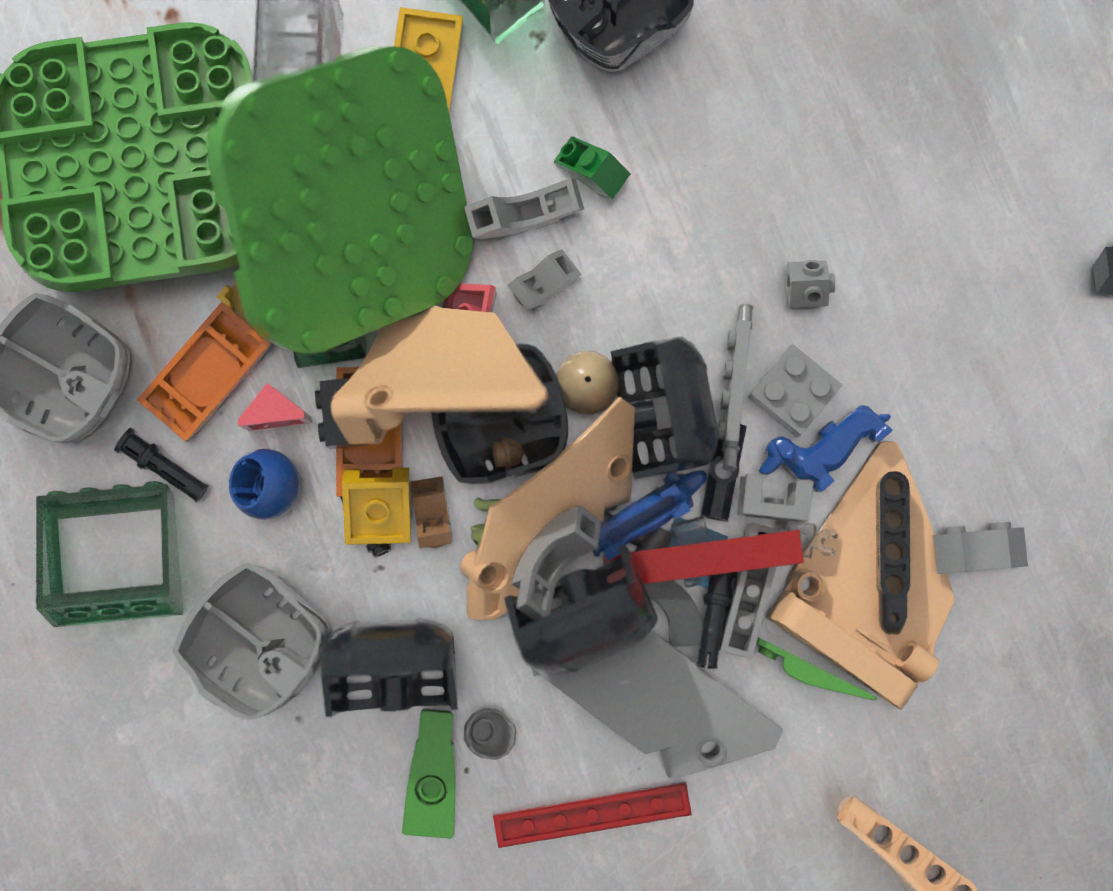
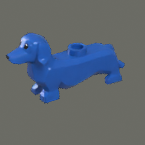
[759,405,893,492]
[593,470,707,561]

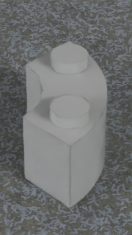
[933,522,1028,574]

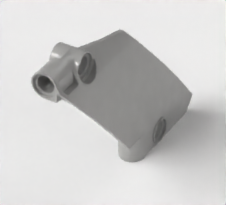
[531,631,783,778]

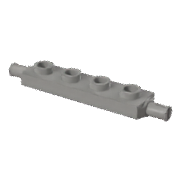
[718,304,753,471]

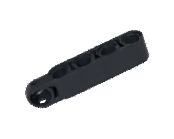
[876,471,910,635]

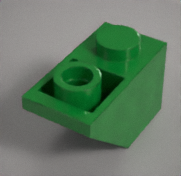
[553,136,631,199]

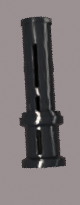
[114,427,209,503]
[696,572,737,669]

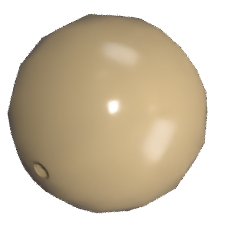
[556,351,619,414]

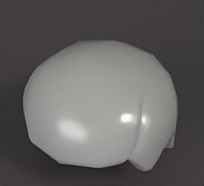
[464,708,516,760]

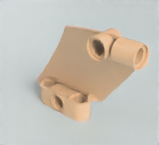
[460,397,635,620]

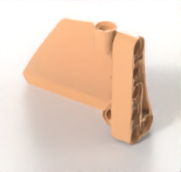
[331,306,548,444]
[766,441,954,710]
[837,796,977,891]

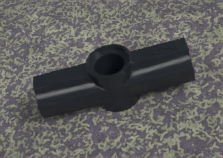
[700,423,747,522]

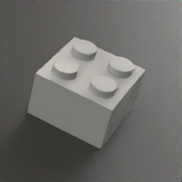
[747,344,843,438]

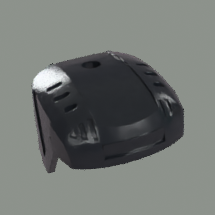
[549,0,694,72]
[611,336,719,480]
[431,344,568,485]
[504,545,658,674]
[320,617,458,717]

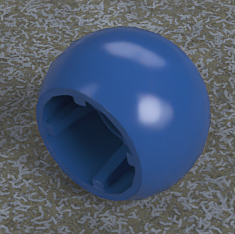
[229,449,300,520]

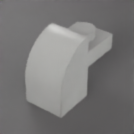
[508,249,582,311]

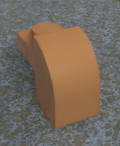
[411,476,453,548]

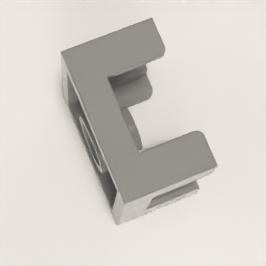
[737,474,813,523]

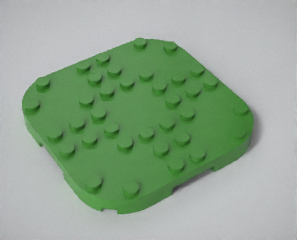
[0,22,254,292]
[207,46,473,354]

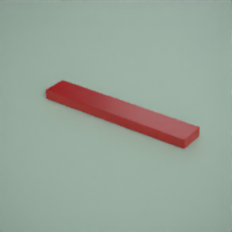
[602,530,804,585]
[493,781,692,848]

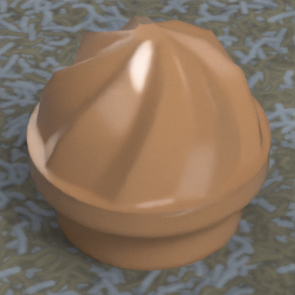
[492,437,524,470]

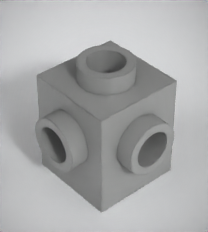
[786,260,835,308]

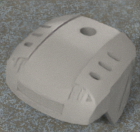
[0,293,130,444]
[173,563,330,720]

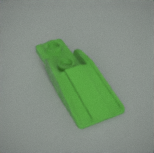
[756,637,877,701]
[402,709,456,839]

